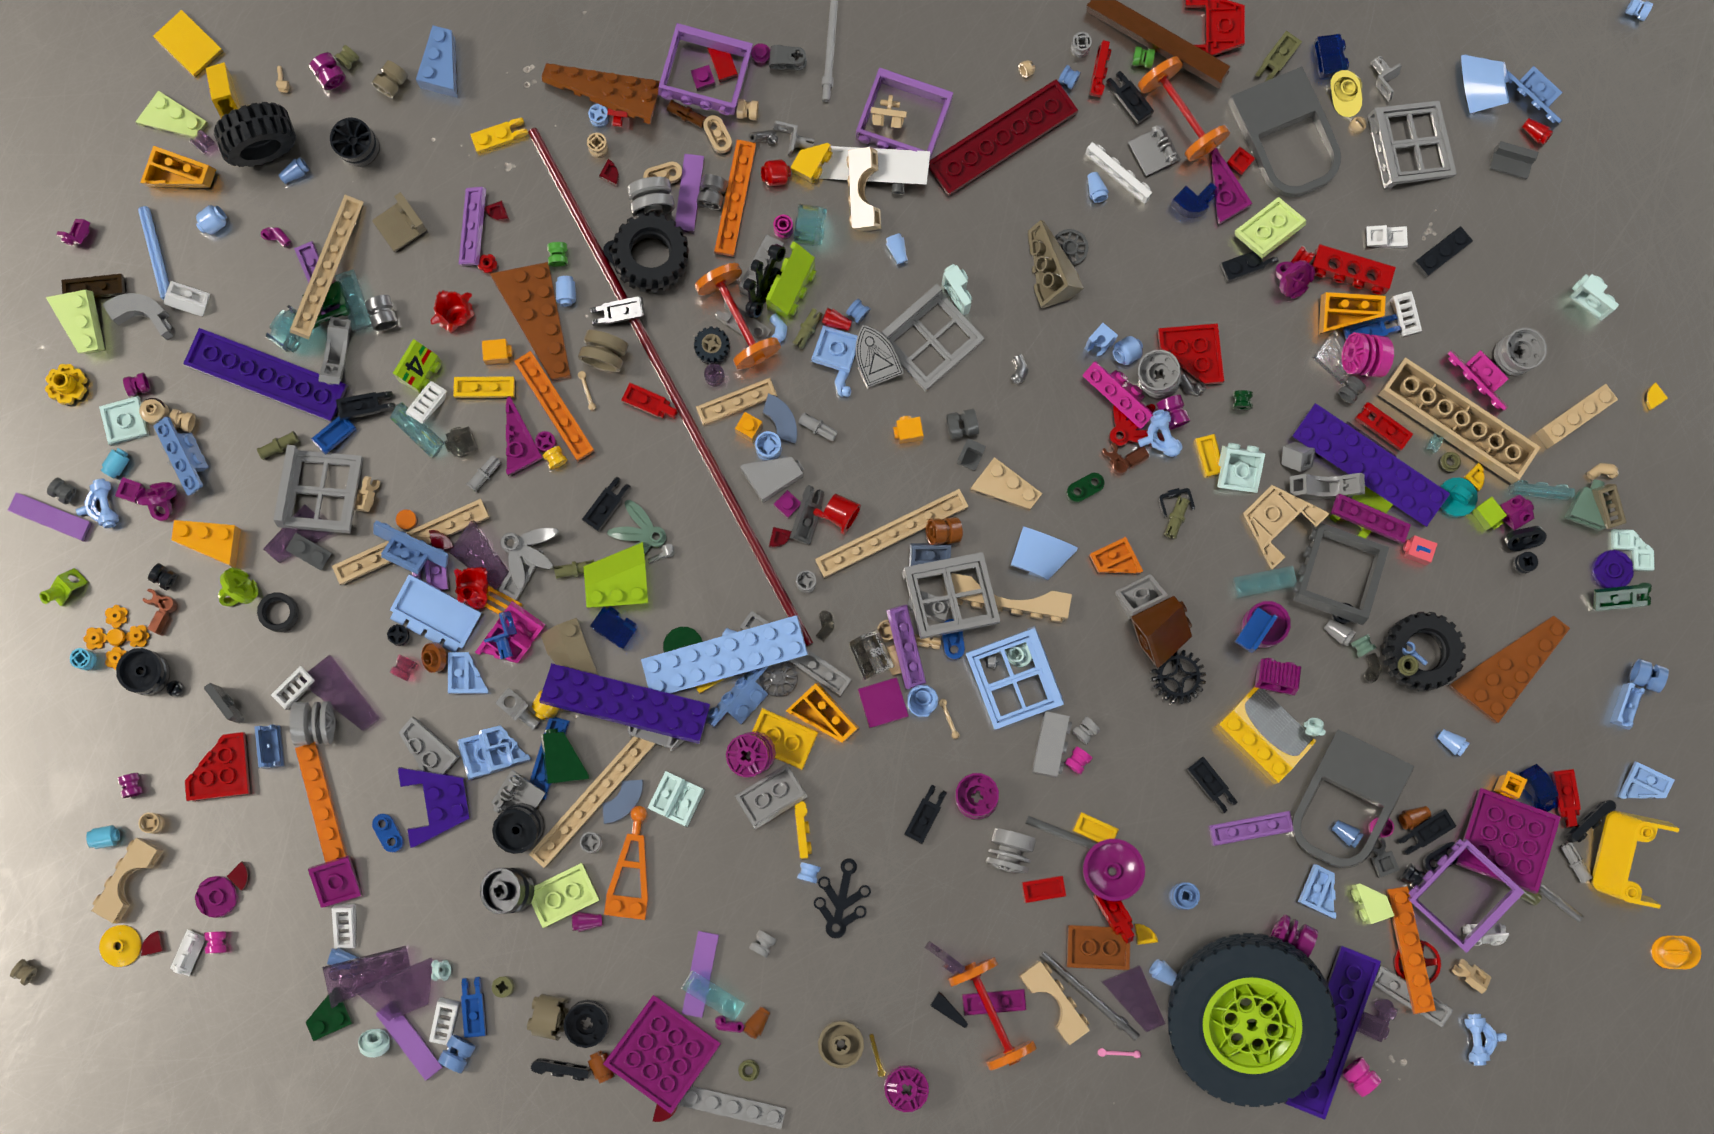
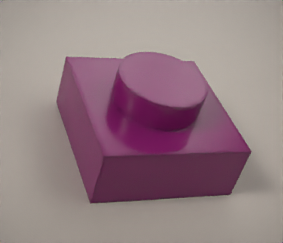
[691,65,716,91]
[115,477,144,504]
[774,490,801,519]

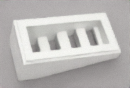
[1390,291,1422,337]
[406,381,447,424]
[271,666,315,710]
[332,903,356,949]
[429,997,460,1045]

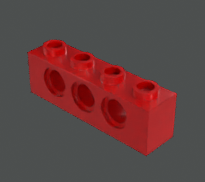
[1311,244,1396,295]

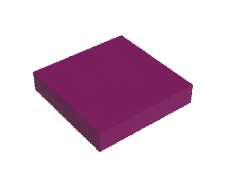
[858,677,909,728]
[308,855,362,908]

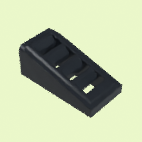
[930,991,968,1028]

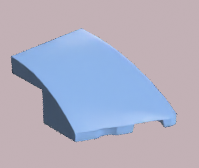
[1461,54,1510,113]
[1011,526,1078,581]
[457,725,530,780]

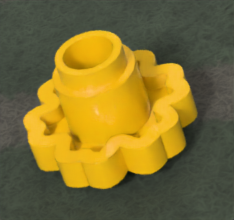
[45,364,87,405]

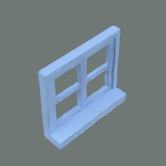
[966,626,1064,729]

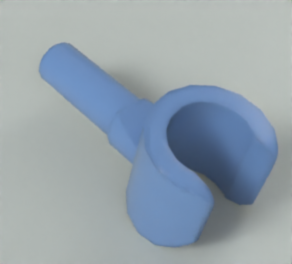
[1402,642,1428,666]

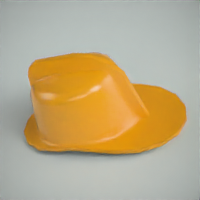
[1651,936,1701,969]

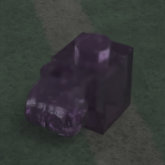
[1356,999,1398,1042]

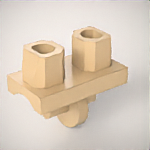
[871,95,907,128]

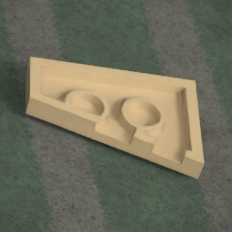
[970,457,1043,510]

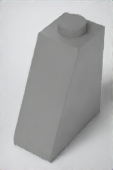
[740,457,804,503]

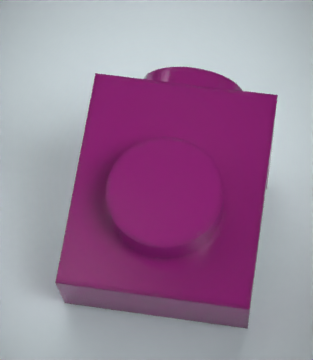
[56,219,90,246]

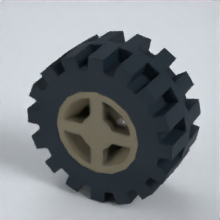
[694,326,730,365]

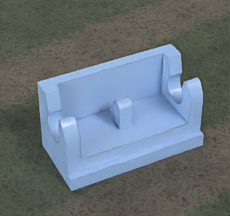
[1084,323,1118,357]
[1610,683,1645,730]

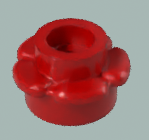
[478,254,497,273]

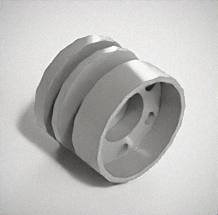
[1494,328,1547,376]
[1138,350,1181,399]
[290,701,335,745]
[986,828,1036,873]

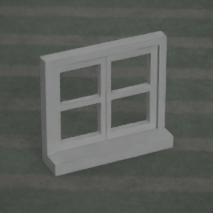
[1367,101,1457,189]
[881,284,985,392]
[273,445,363,534]
[902,552,1000,639]

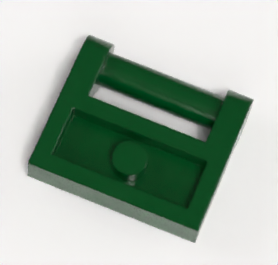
[302,281,351,328]

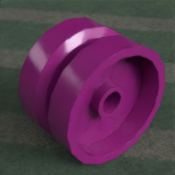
[1241,601,1291,649]

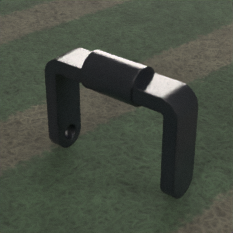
[1158,488,1195,517]

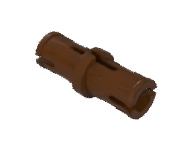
[667,100,707,128]

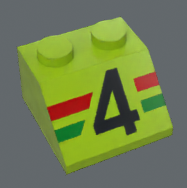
[393,339,441,393]

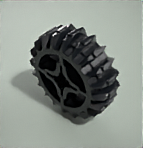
[1151,650,1206,704]

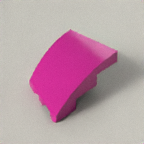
[475,601,545,663]

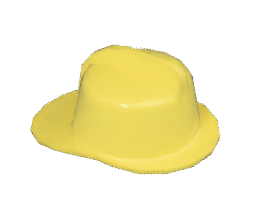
[1331,70,1363,117]

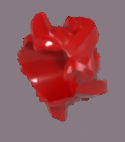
[430,290,475,333]
[454,567,488,610]

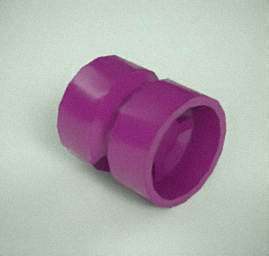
[309,52,346,90]
[1156,394,1191,430]

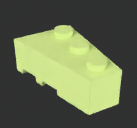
[46,290,105,354]

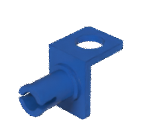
[484,611,517,660]

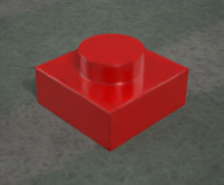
[1227,147,1255,175]

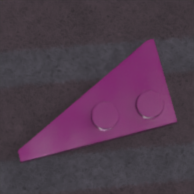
[1210,148,1252,224]
[506,397,543,476]

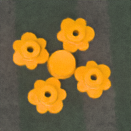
[83,605,150,670]

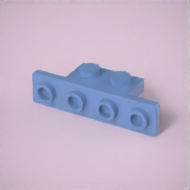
[1507,66,1563,124]
[154,417,209,495]
[373,521,449,574]
[706,666,768,727]

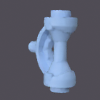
[1138,409,1183,457]
[76,479,119,528]
[1464,1014,1507,1066]

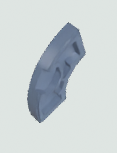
[762,393,797,444]
[603,780,643,824]

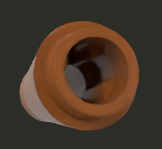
[1398,806,1431,830]
[743,1007,770,1040]

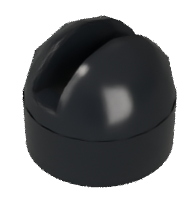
[166,680,184,697]

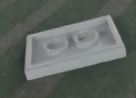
[735,764,808,830]

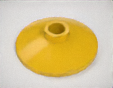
[99,925,142,967]

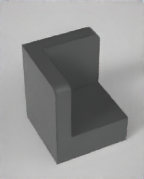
[957,438,986,471]

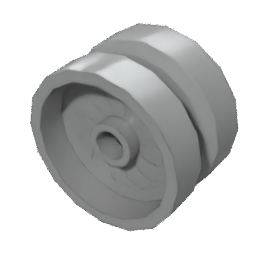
[627,177,675,218]

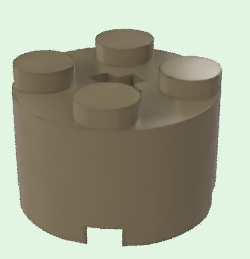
[527,994,569,1041]

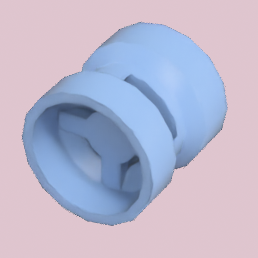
[1625,0,1653,21]

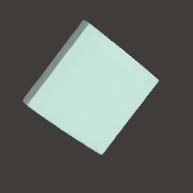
[648,771,705,827]

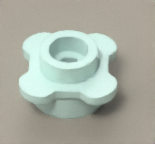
[1304,718,1326,736]
[431,960,451,981]

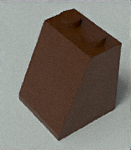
[1131,596,1192,668]

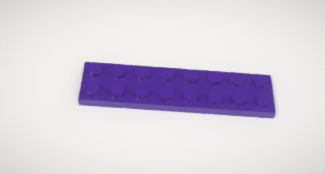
[183,328,348,422]
[1292,403,1450,527]
[539,663,710,744]
[1284,946,1381,1120]

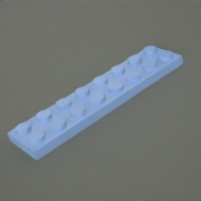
[641,615,808,694]

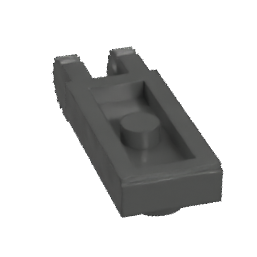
[790,485,825,545]

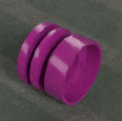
[726,731,776,777]
[956,773,999,820]
[1270,914,1318,958]
[884,1065,929,1112]

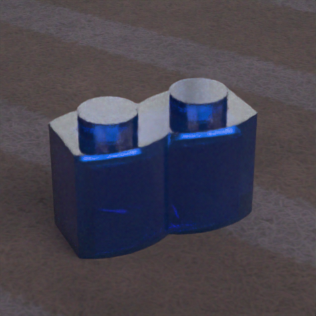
[1314,34,1349,79]
[590,606,638,650]

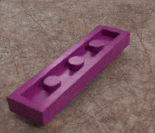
[1331,494,1411,544]

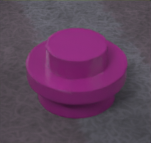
[751,43,770,63]

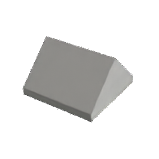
[1115,574,1169,619]

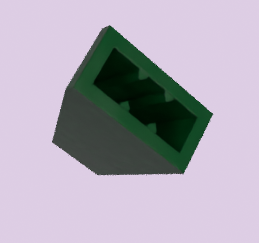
[541,728,589,784]

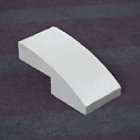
[1367,225,1408,248]

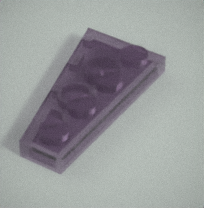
[299,655,381,731]

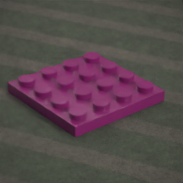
[1456,788,1561,894]
[603,995,721,1114]

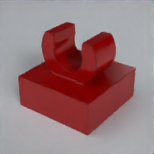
[607,108,630,127]

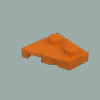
[1089,537,1143,574]

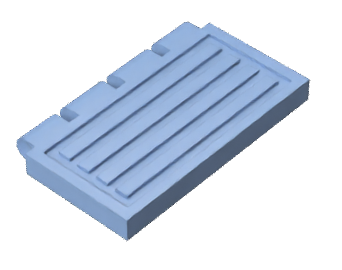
[390,574,482,652]

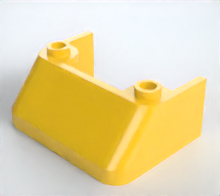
[1591,811,1680,909]

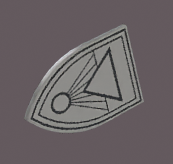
[856,325,904,387]

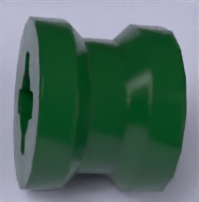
[1233,390,1253,410]

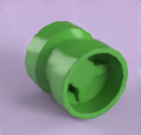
[1132,46,1155,69]
[547,242,568,267]

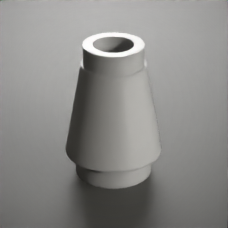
[1324,619,1356,646]

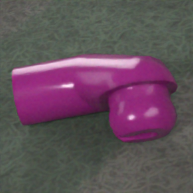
[261,227,291,247]
[715,1015,744,1033]

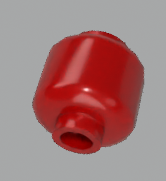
[761,159,791,186]

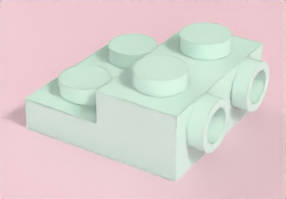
[942,264,972,316]
[1570,274,1619,321]
[1217,443,1265,493]

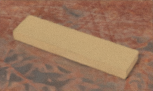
[696,378,777,426]

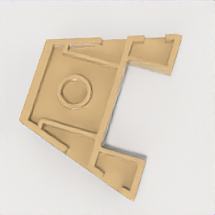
[1243,485,1329,570]

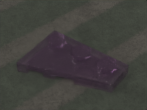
[1102,965,1165,1032]

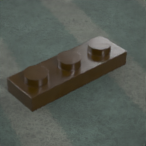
[61,274,125,298]

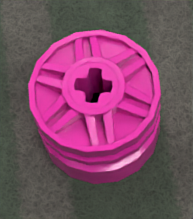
[1341,332,1394,378]

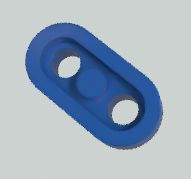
[942,619,965,660]
[372,814,404,853]

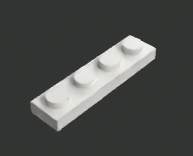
[1085,142,1152,204]

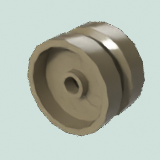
[578,330,629,373]
[818,1020,864,1068]

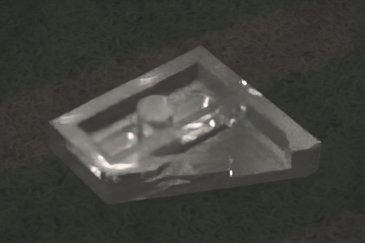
[1312,330,1351,384]

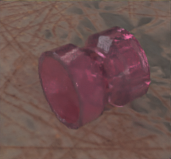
[390,654,417,681]

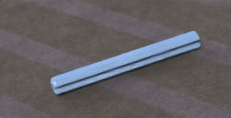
[138,206,169,300]

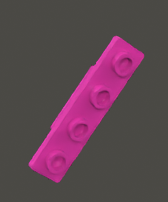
[1448,350,1509,410]
[1083,361,1153,429]

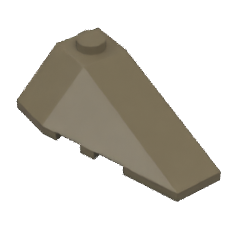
[1028,220,1084,308]
[540,618,598,675]

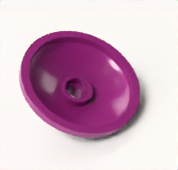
[1083,839,1145,901]

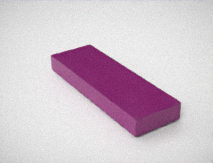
[962,989,1027,1016]

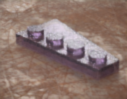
[322,946,411,1008]

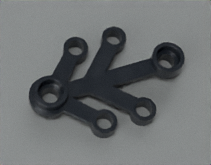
[743,244,786,318]
[814,858,871,938]

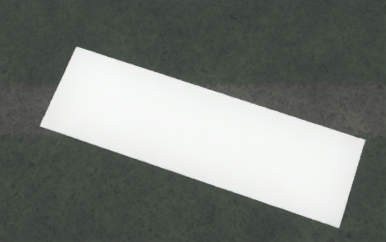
[819,146,930,185]

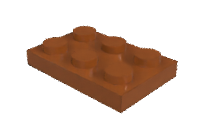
[1066,925,1130,970]

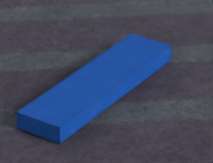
[530,717,570,800]

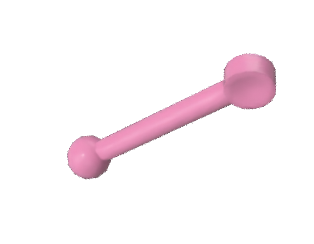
[1098,1048,1142,1059]

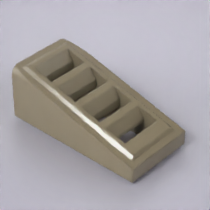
[1592,484,1627,529]

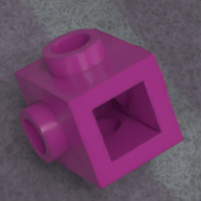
[1500,494,1535,530]

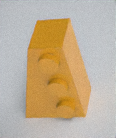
[140,146,217,188]
[1319,292,1386,334]
[171,520,241,568]
[786,683,860,743]

